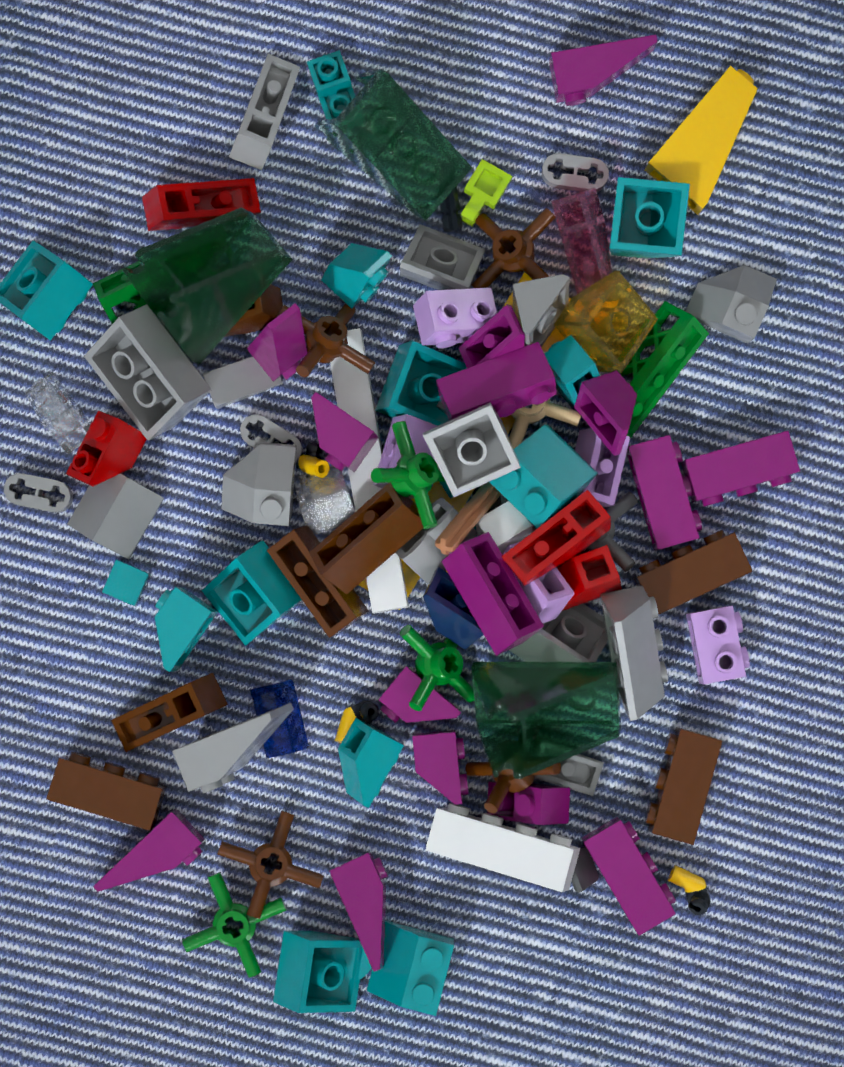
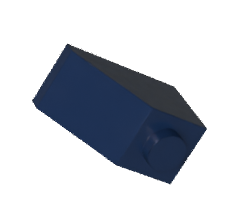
[423,567,484,650]

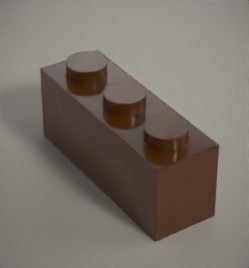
[309,483,423,594]
[267,525,369,638]
[634,529,753,615]
[645,727,722,845]
[46,752,167,831]

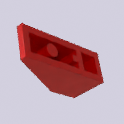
[142,178,261,231]
[501,490,611,586]

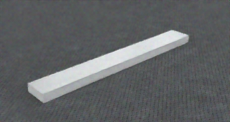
[330,328,409,614]

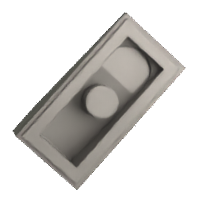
[203,357,283,409]
[529,740,604,796]

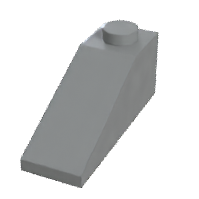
[229,54,300,170]

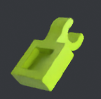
[461,159,513,227]

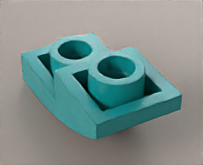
[307,50,364,134]

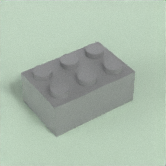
[84,304,212,441]

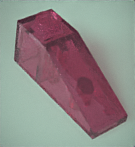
[551,187,615,305]

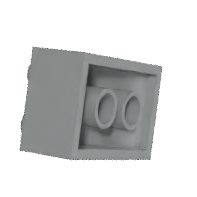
[172,703,294,793]

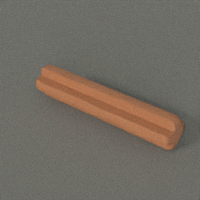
[435,482,501,555]

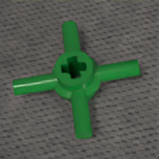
[371,421,446,529]
[400,625,478,711]
[182,872,287,978]

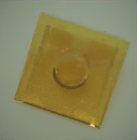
[553,271,658,373]

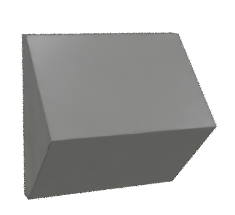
[400,224,486,290]
[513,274,570,347]
[423,403,521,497]
[67,473,164,559]

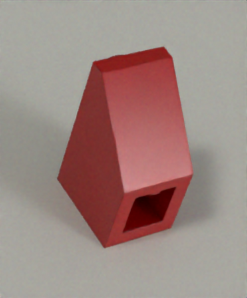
[66,410,147,487]
[557,545,622,611]

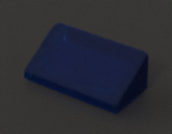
[250,679,309,758]

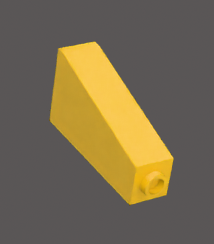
[644,66,758,215]

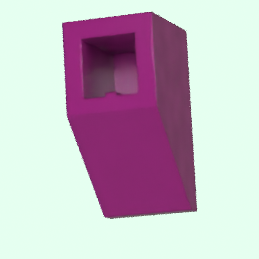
[412,730,468,805]
[487,781,570,825]

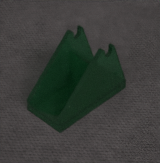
[315,69,472,221]
[123,207,293,364]
[471,662,621,779]

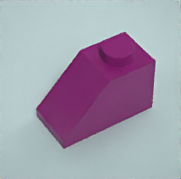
[459,305,525,368]
[574,370,637,456]
[311,392,379,473]
[378,666,461,723]

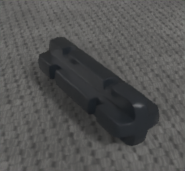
[435,162,462,232]

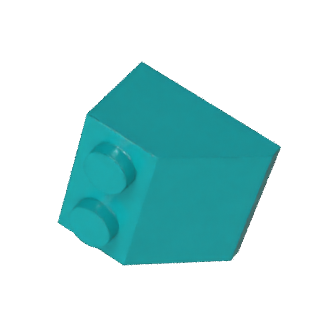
[610,177,690,259]
[0,240,93,341]
[375,340,467,426]
[490,424,598,528]
[201,540,302,646]
[155,587,218,672]
[367,920,454,1016]
[273,931,363,1013]

